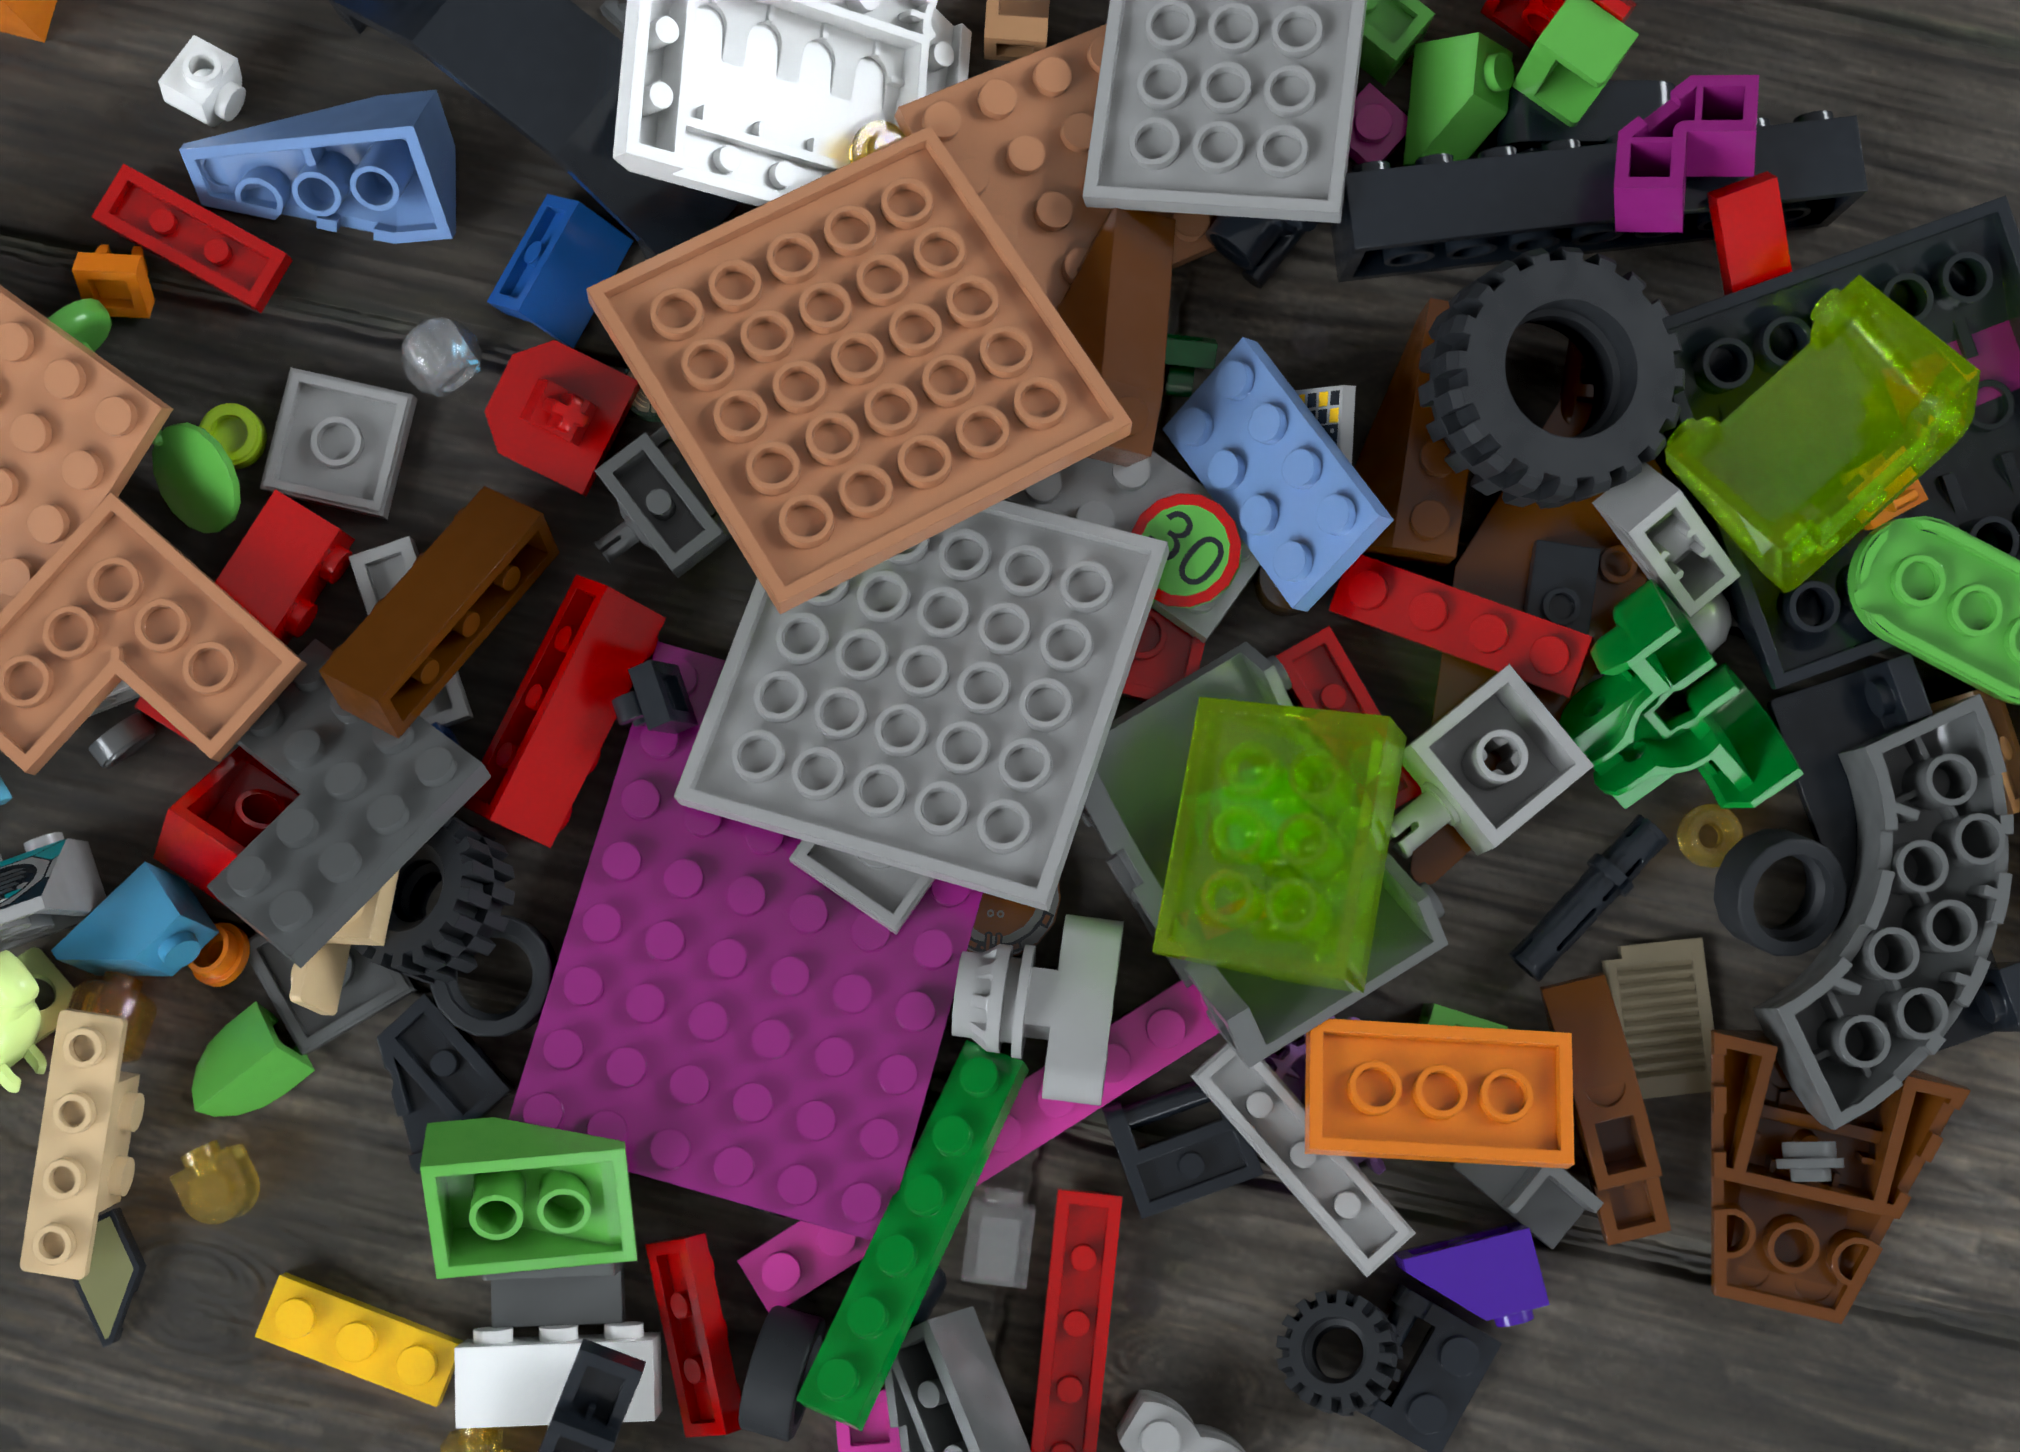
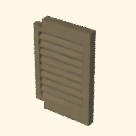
[1602,937,1714,1099]

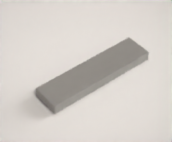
[1189,1043,1416,1277]

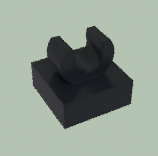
[612,660,698,734]

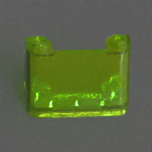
[1665,275,1981,593]

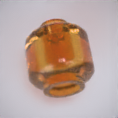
[67,971,157,1064]

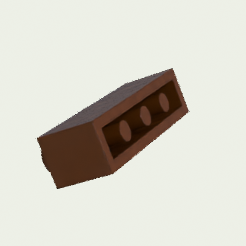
[319,486,560,739]

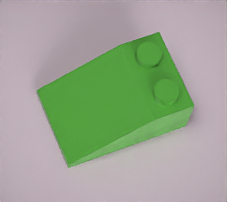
[420,1117,638,1279]

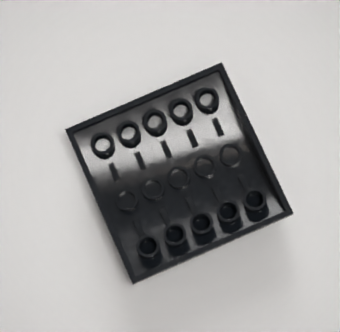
[1662,195,2020,690]

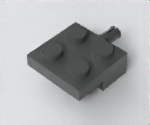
[594,426,732,578]

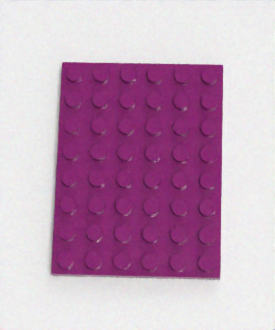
[508,642,983,1240]

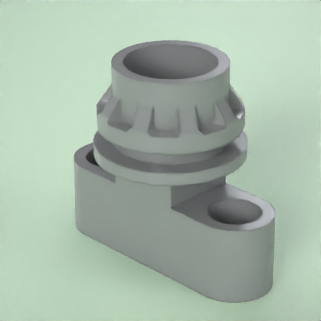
[952,914,1124,1106]

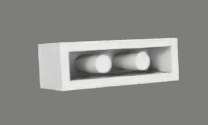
[454,1321,663,1429]

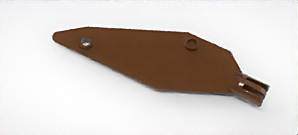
[1410,340,1662,885]

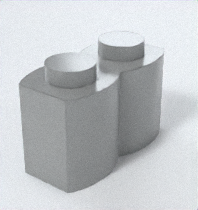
[1116,1390,1246,1452]

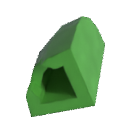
[191,1001,315,1117]

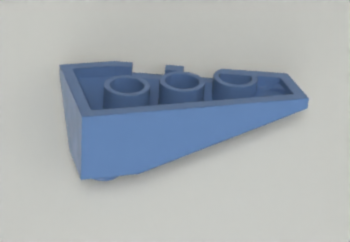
[179,90,456,244]

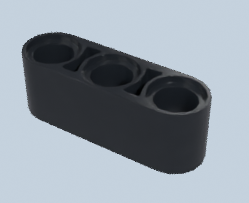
[1496,80,1676,154]

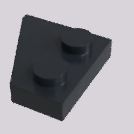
[376,992,515,1174]

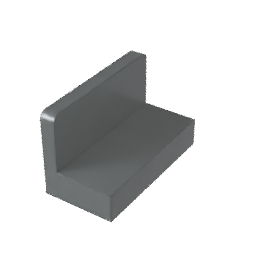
[482,1262,625,1328]

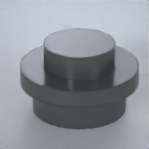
[1776,1141,1845,1182]

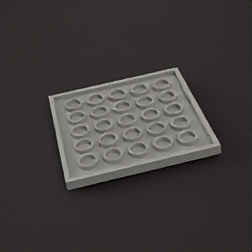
[674,500,1169,912]

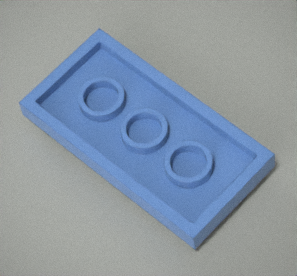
[1163,337,1394,612]

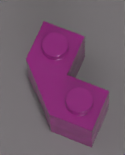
[1614,75,1759,233]

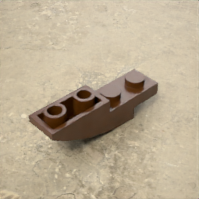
[1539,972,1672,1246]

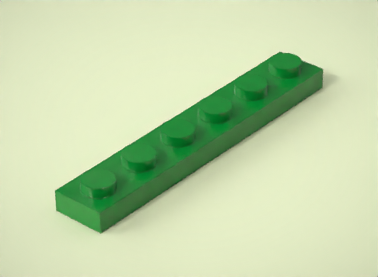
[796,1040,1029,1432]

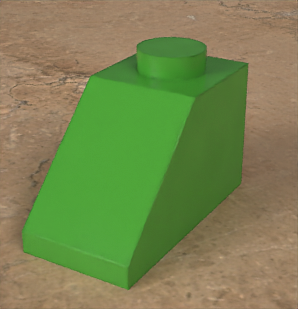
[1403,32,1514,166]

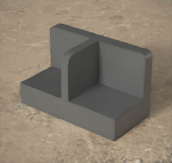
[1449,1162,1604,1250]

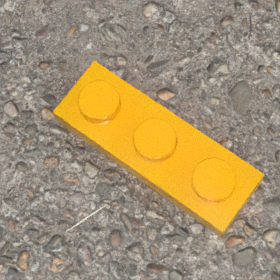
[255,1272,463,1407]

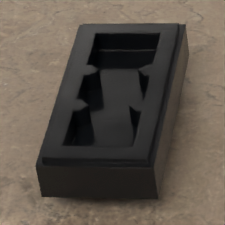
[1523,540,1601,676]

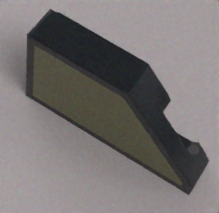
[72,1207,147,1348]

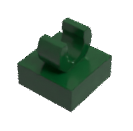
[1165,333,1218,398]

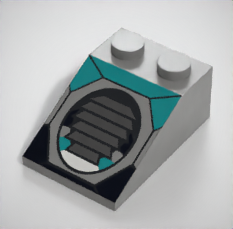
[0,832,107,952]

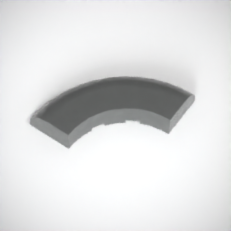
[1752,694,2014,1130]

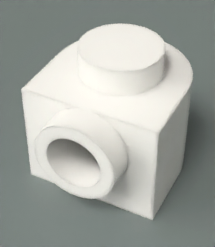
[158,35,246,127]

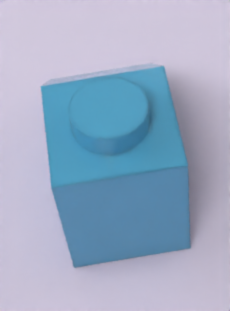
[51,862,219,976]

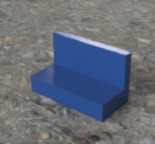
[487,194,633,349]

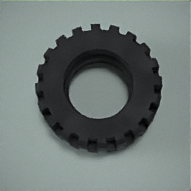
[1418,247,1685,509]

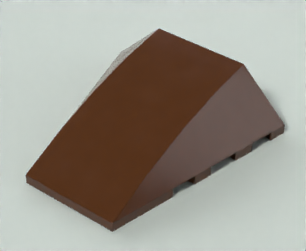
[1711,1030,1971,1324]

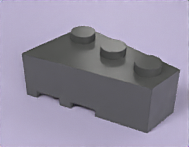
[885,1306,1031,1452]

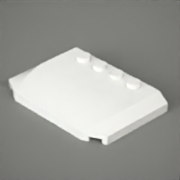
[613,0,972,207]

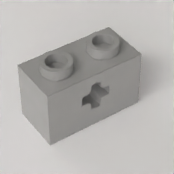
[1592,463,1741,618]

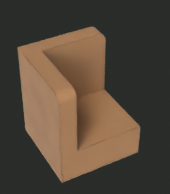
[984,0,1050,61]

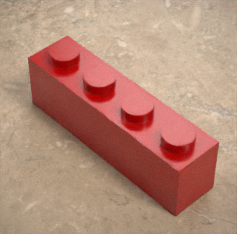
[134,489,355,744]
[463,574,666,848]

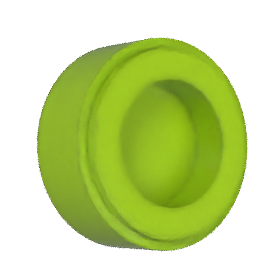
[199,403,267,469]

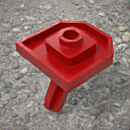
[484,340,640,497]

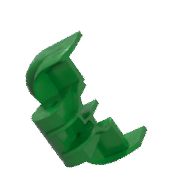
[1559,579,1804,809]

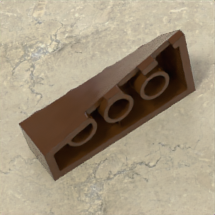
[1354,298,1469,569]

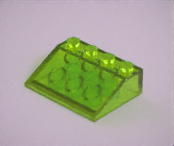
[1152,697,1407,993]

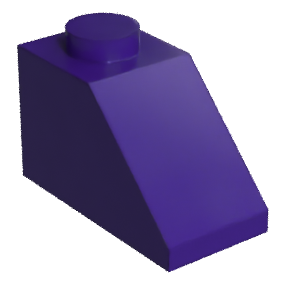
[1393,1222,1550,1327]

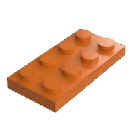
[1305,1019,1575,1169]

